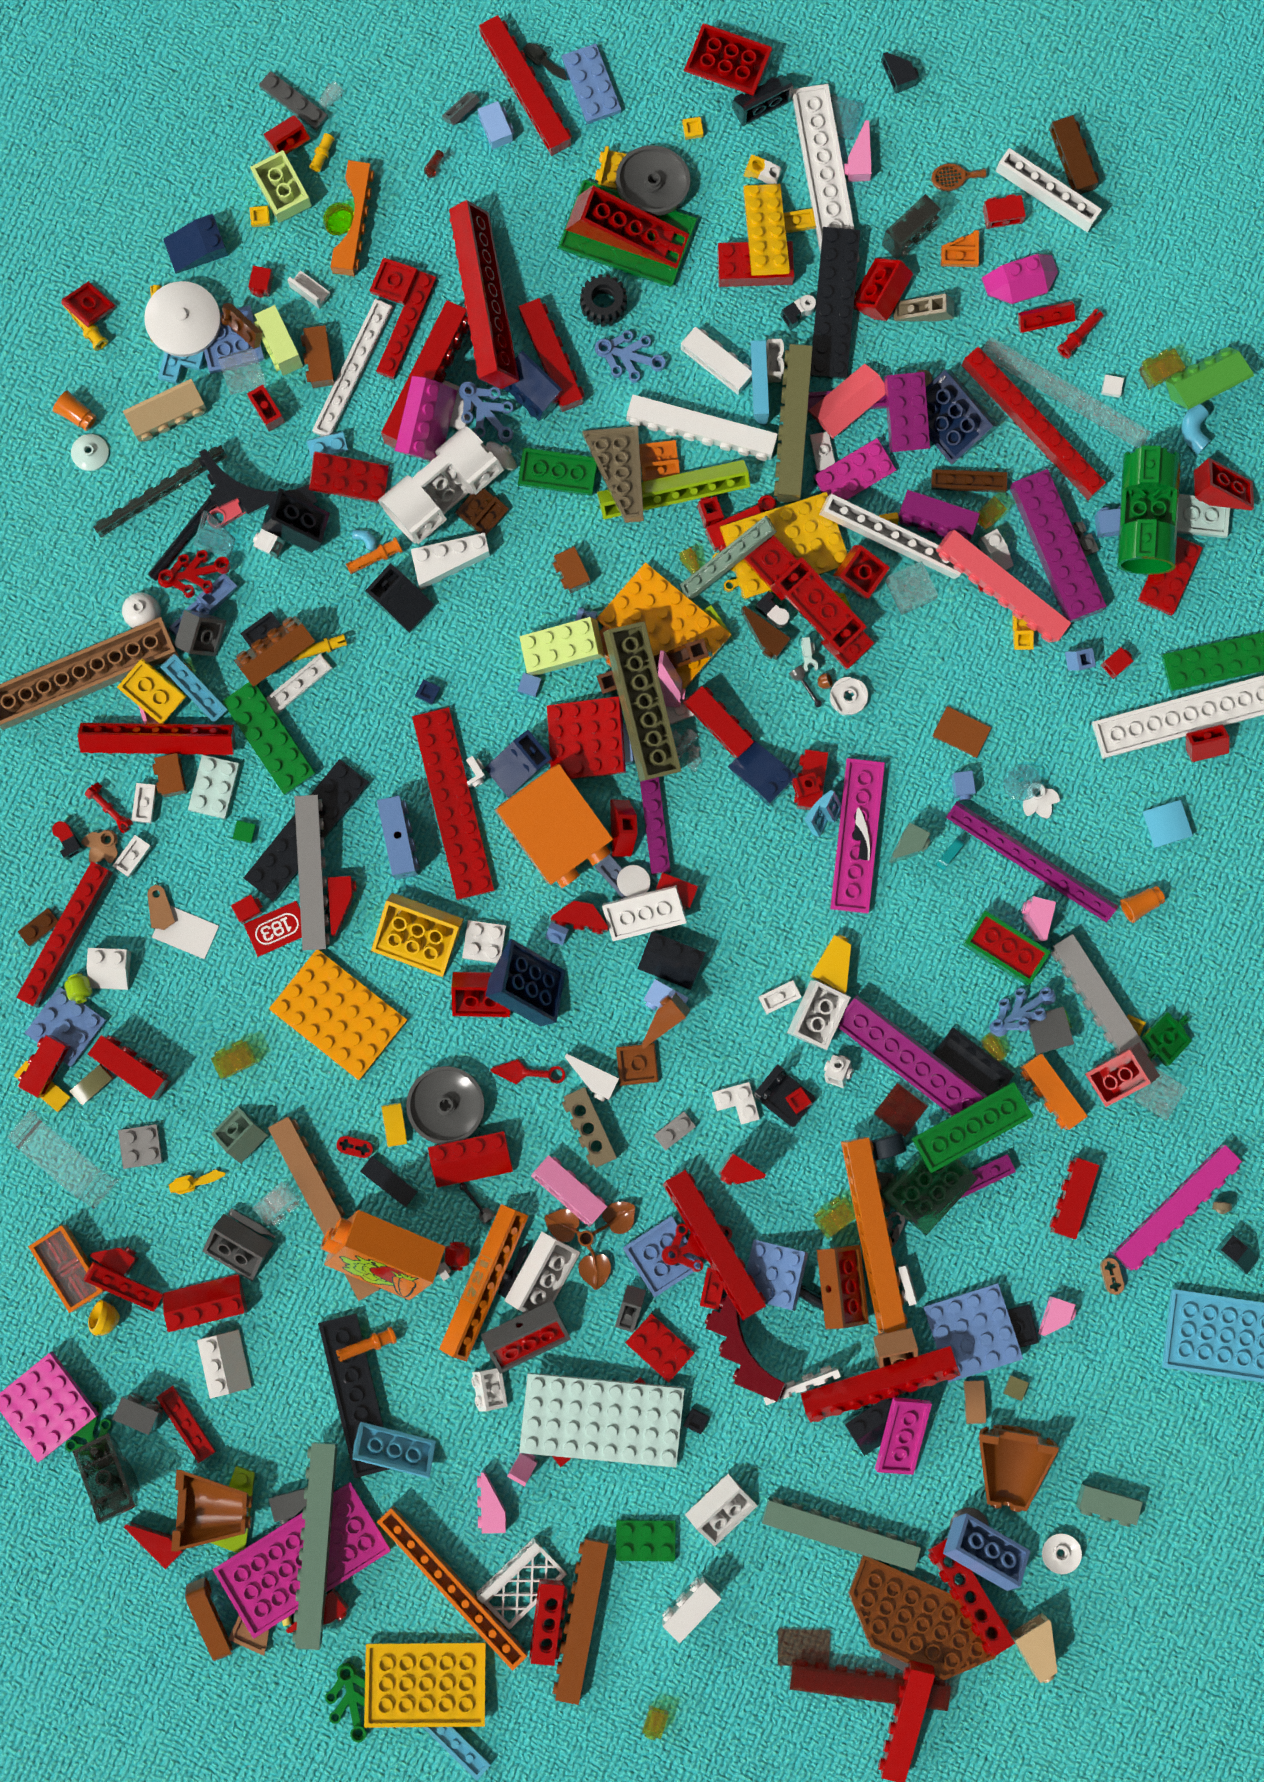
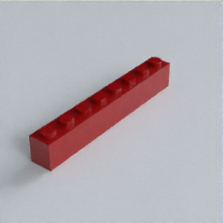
[479,15,572,156]
[77,723,236,755]
[16,861,113,1008]
[663,1170,766,1320]
[800,1346,960,1422]

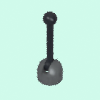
[789,665,822,708]
[459,1183,496,1225]

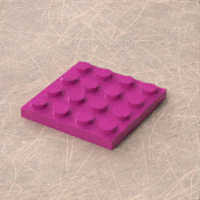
[0,1351,99,1463]

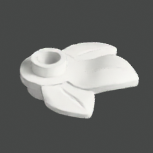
[1023,783,1060,819]

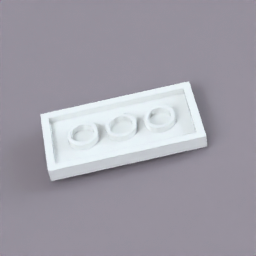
[602,885,687,941]

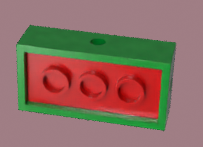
[962,911,1051,986]

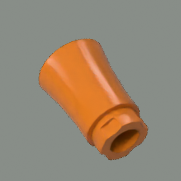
[52,390,97,431]
[1120,886,1165,923]

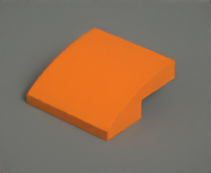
[639,440,680,482]

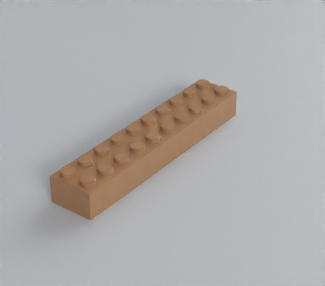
[0,617,179,730]

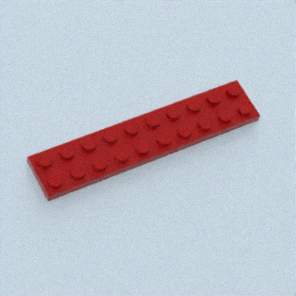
[412,707,494,901]

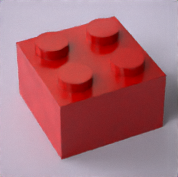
[833,545,890,599]

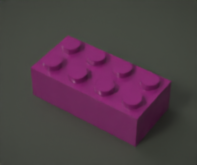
[884,372,930,453]
[898,490,980,541]

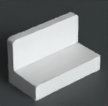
[287,270,331,309]

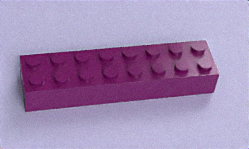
[1009,469,1106,624]

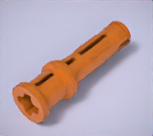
[346,537,403,574]
[336,1326,397,1362]

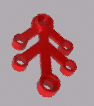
[158,550,231,598]
[661,1223,732,1272]

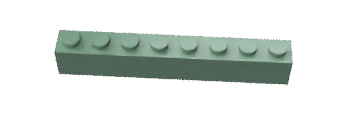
[761,1496,921,1571]

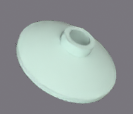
[71,434,109,471]

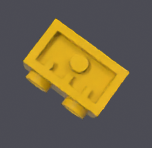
[595,146,627,191]

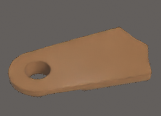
[148,885,175,930]

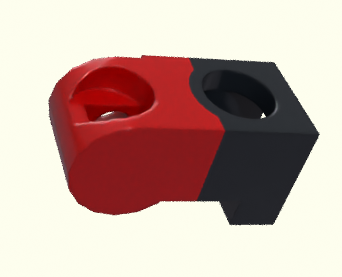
[52,821,84,860]

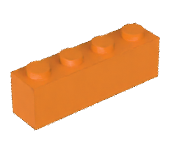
[1020,1053,1088,1130]

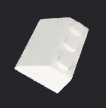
[787,981,851,1050]
[197,1330,252,1399]
[685,1474,758,1547]

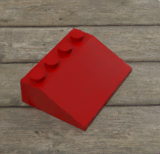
[684,23,772,96]

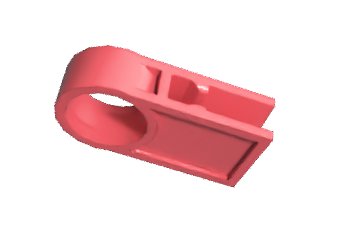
[207,499,246,529]

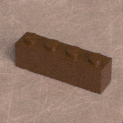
[1049,115,1099,195]

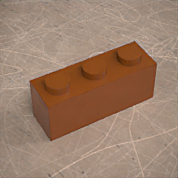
[301,325,335,388]

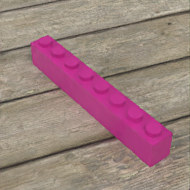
[1112,1145,1242,1271]

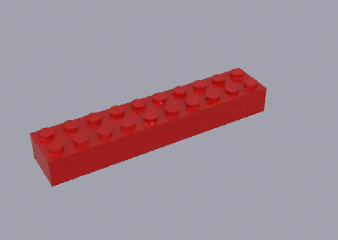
[449,200,519,389]

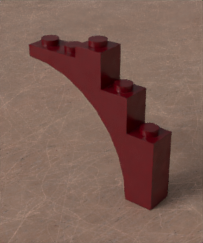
[705,1295,787,1403]

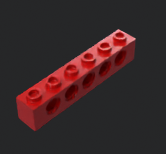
[928,1537,1015,1657]

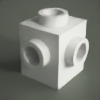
[824,1055,854,1088]

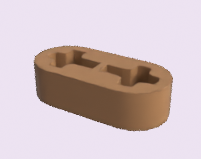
[1100,1258,1124,1295]

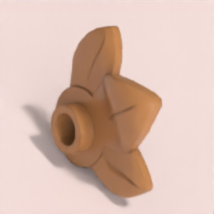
[81,830,118,864]

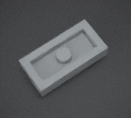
[653,1112,696,1151]

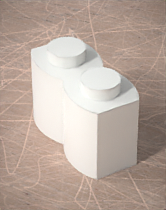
[766,339,784,383]

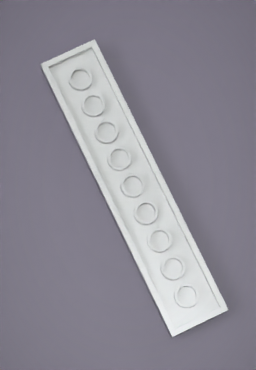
[792,84,860,262]
[1092,675,1264,759]

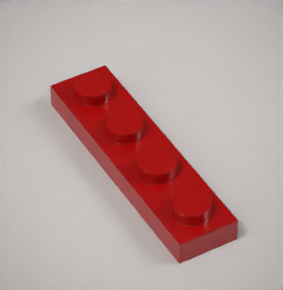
[83,1262,163,1312]
[156,1385,216,1463]

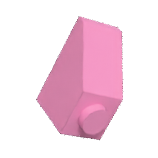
[1038,1296,1076,1336]
[507,1453,538,1487]

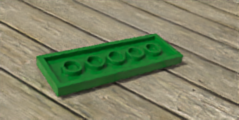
[1161,632,1264,692]
[222,682,316,795]
[911,1082,1033,1173]

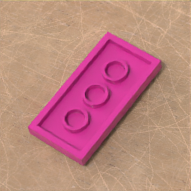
[813,438,896,500]
[875,1397,932,1475]

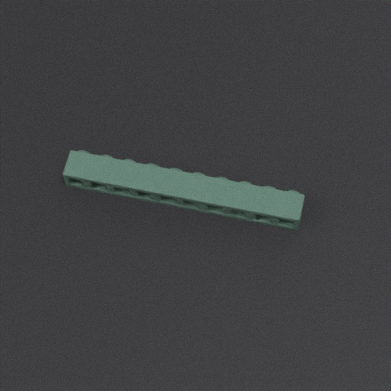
[292,1442,338,1650]

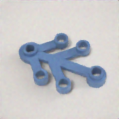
[595,330,665,383]
[458,382,513,443]
[989,987,1056,1037]

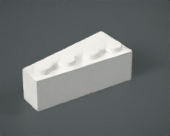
[411,533,490,591]

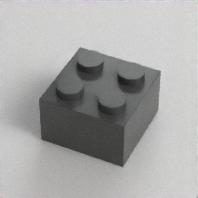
[112,1392,164,1435]

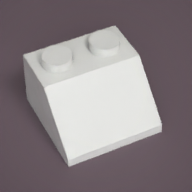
[87,948,131,990]

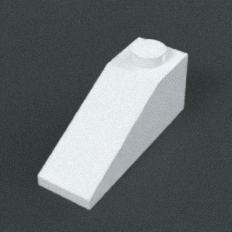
[565,1054,619,1102]

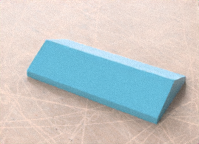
[353,1422,436,1479]

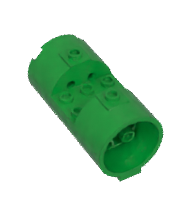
[1117,446,1181,575]

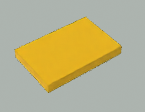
[117,658,187,724]

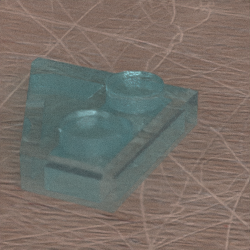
[830,94,864,140]
[193,510,236,558]

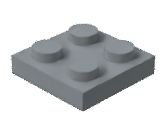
[118,1124,163,1169]

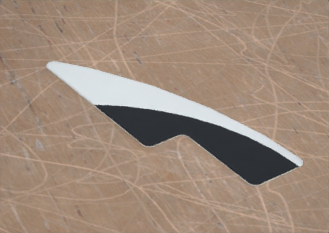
[853,808,870,860]

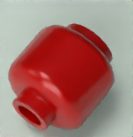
[444,1242,470,1271]

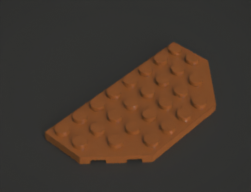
[848,1555,1009,1680]

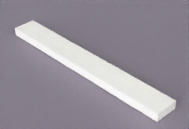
[312,298,393,436]

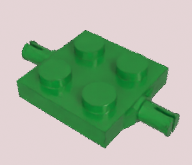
[1141,1012,1192,1067]

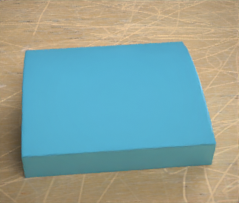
[804,790,841,837]
[1143,800,1193,848]

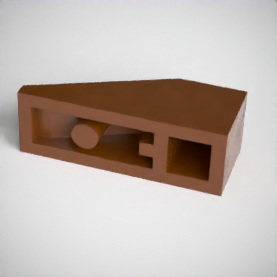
[741,606,790,660]

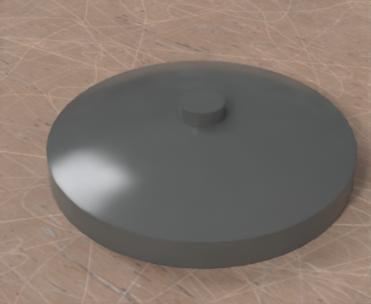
[616,145,690,216]
[406,1066,485,1144]

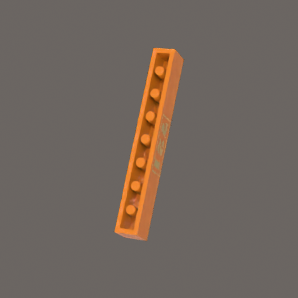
[439,1204,528,1362]

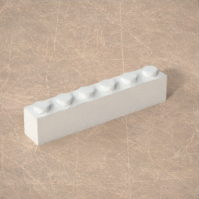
[996,148,1102,233]

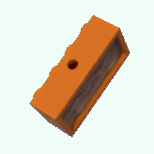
[28,1224,106,1313]

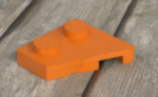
[941,230,979,267]

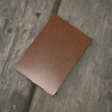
[932,706,991,758]

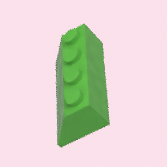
[1165,347,1254,410]

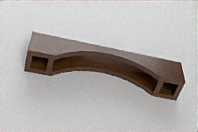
[596,637,713,694]

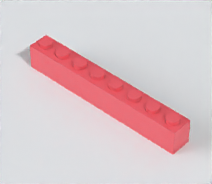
[936,530,1071,643]

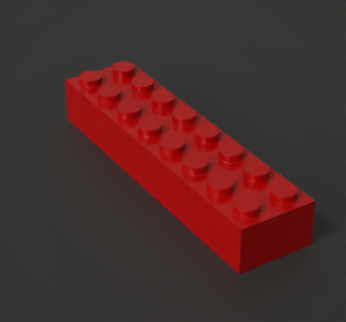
[381,300,470,448]

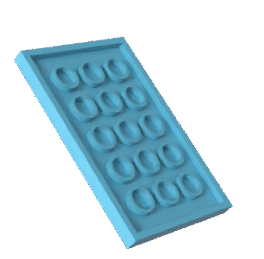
[1162,1289,1264,1383]

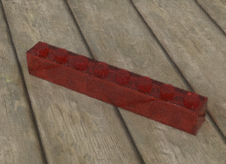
[788,1659,951,1711]

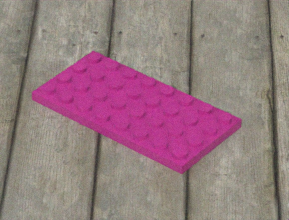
[213,1482,391,1639]

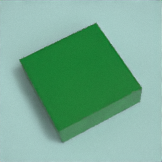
[232,820,256,844]

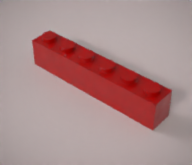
[519,298,585,412]
[878,1660,935,1782]

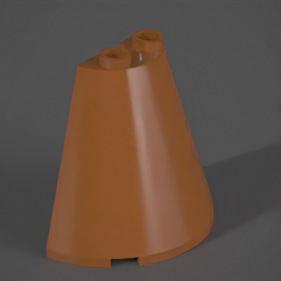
[979,1425,1059,1512]
[171,1469,253,1551]

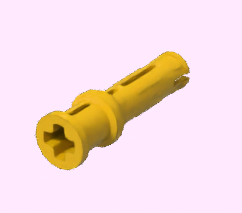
[64,307,108,351]

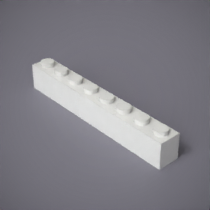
[626,395,778,461]
[819,494,961,579]

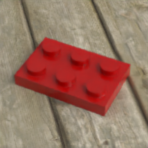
[625,1313,695,1383]

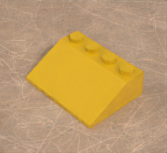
[371,893,464,977]

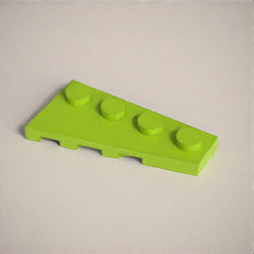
[211,1465,255,1553]

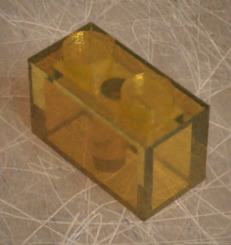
[1138,348,1186,390]
[211,1040,258,1080]
[813,1196,856,1239]

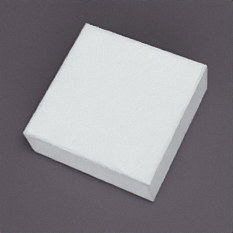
[1101,375,1124,398]

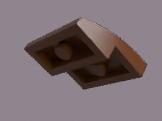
[454,488,509,536]

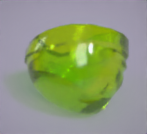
[323,202,354,236]

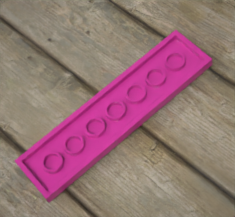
[830,758,885,914]

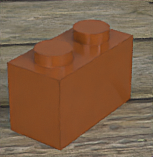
[552,546,590,594]
[152,753,187,798]

